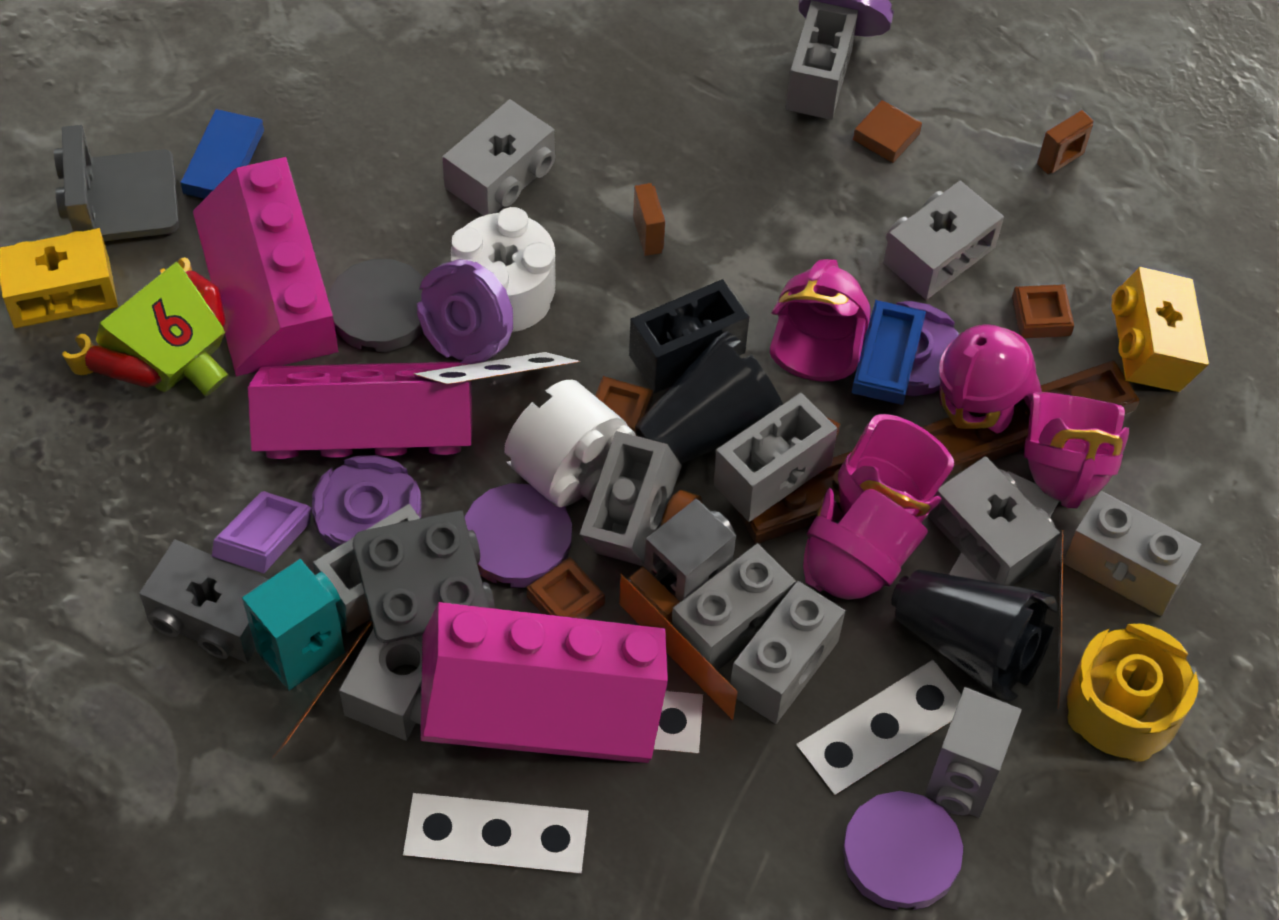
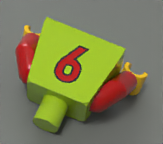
[62,257,229,397]

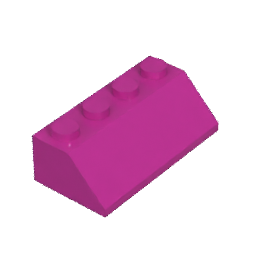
[193,157,339,377]
[248,362,472,459]
[420,602,668,763]

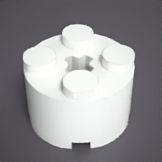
[451,207,556,332]
[504,380,636,507]

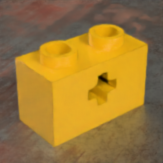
[0,228,118,329]
[1111,267,1209,392]

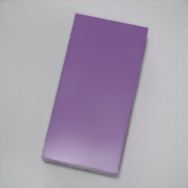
[212,491,312,573]

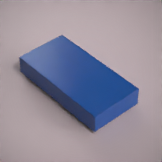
[180,109,264,199]
[852,300,926,405]

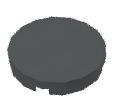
[328,259,424,352]

